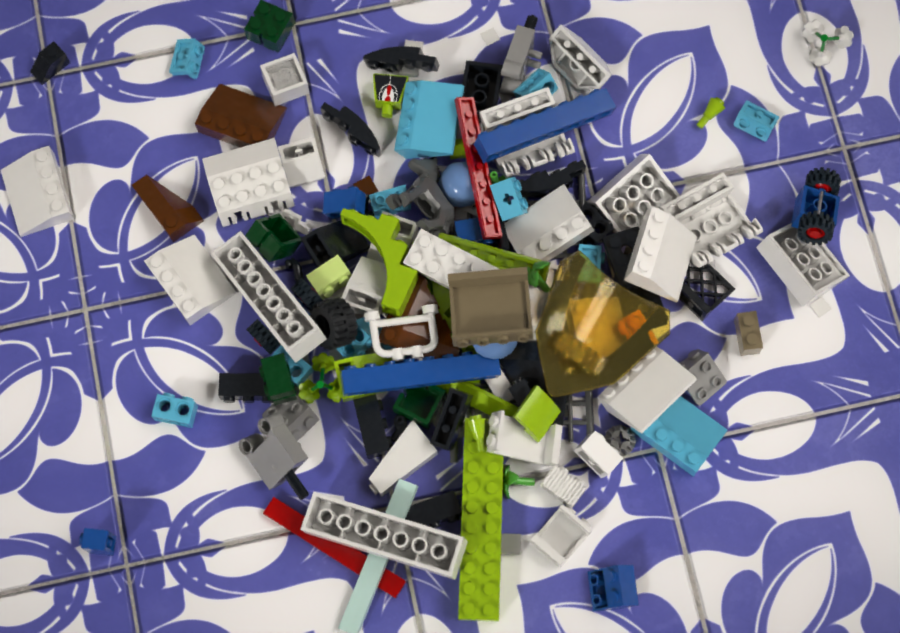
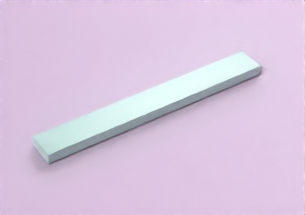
[338,478,419,633]

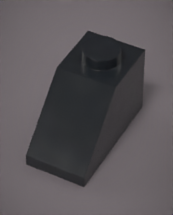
[30,41,70,85]

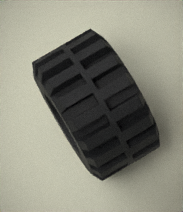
[309,297,358,350]

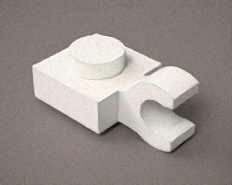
[281,209,314,235]

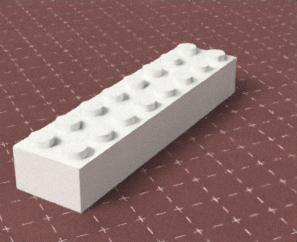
[403,229,550,334]
[210,231,327,363]
[300,492,468,580]

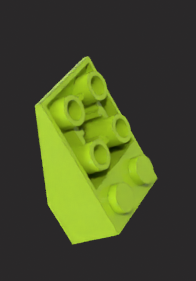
[333,353,392,402]

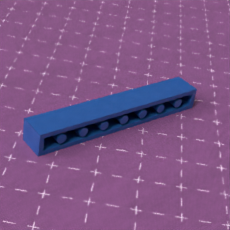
[474,88,616,163]
[340,352,501,397]

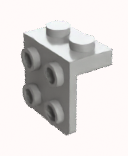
[679,349,727,405]
[262,395,320,441]

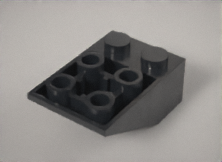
[301,220,370,268]

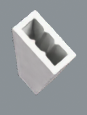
[368,420,438,497]

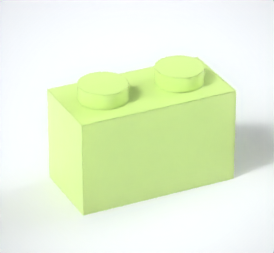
[306,255,351,300]

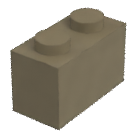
[734,311,763,356]

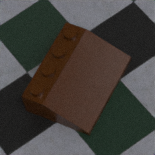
[195,83,287,148]

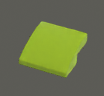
[512,385,561,442]

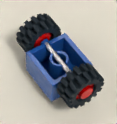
[791,167,841,245]
[246,278,323,355]

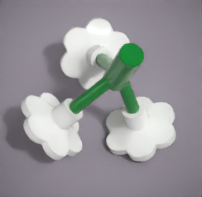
[802,19,854,66]

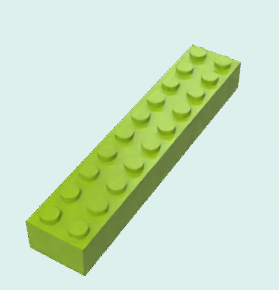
[458,418,503,622]

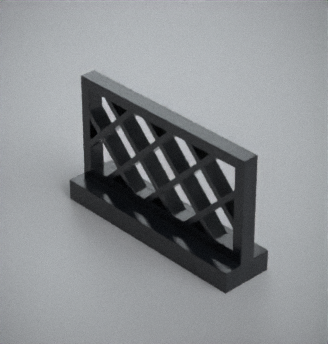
[679,262,735,321]

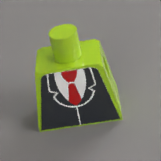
[373,73,409,118]

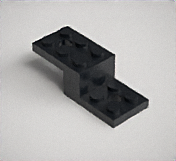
[602,226,669,321]

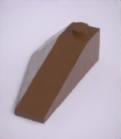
[131,175,204,242]

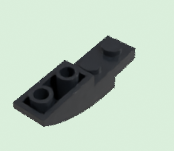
[363,46,440,73]
[320,102,381,157]
[519,160,586,198]

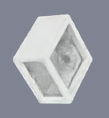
[260,53,309,106]

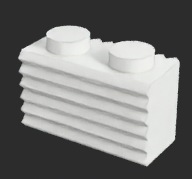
[540,465,586,508]

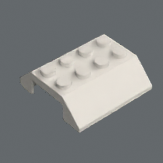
[479,87,575,178]
[202,138,295,227]
[660,172,763,268]

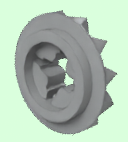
[605,425,636,456]

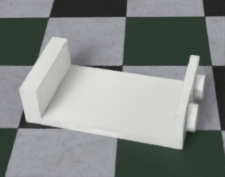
[486,410,563,466]

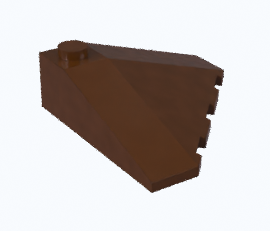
[379,275,460,359]

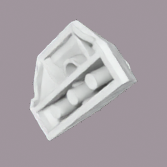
[549,25,612,90]

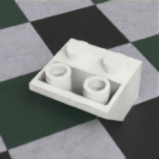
[278,137,326,188]

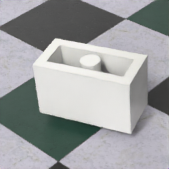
[574,431,623,478]

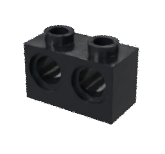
[580,202,614,246]

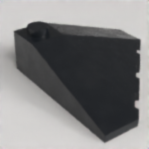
[499,341,567,426]

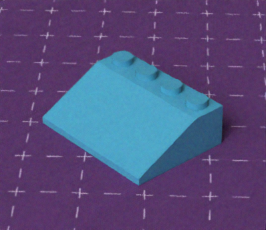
[394,80,464,159]
[630,396,728,477]

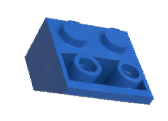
[587,565,639,612]

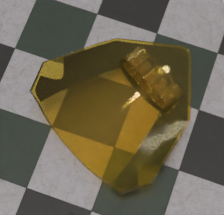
[535,251,670,397]

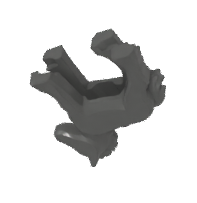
[385,157,454,237]

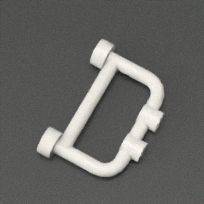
[364,304,438,362]

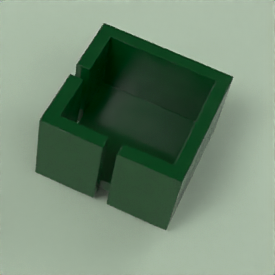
[244,0,295,53]
[245,213,302,262]
[259,353,297,405]
[393,386,446,430]

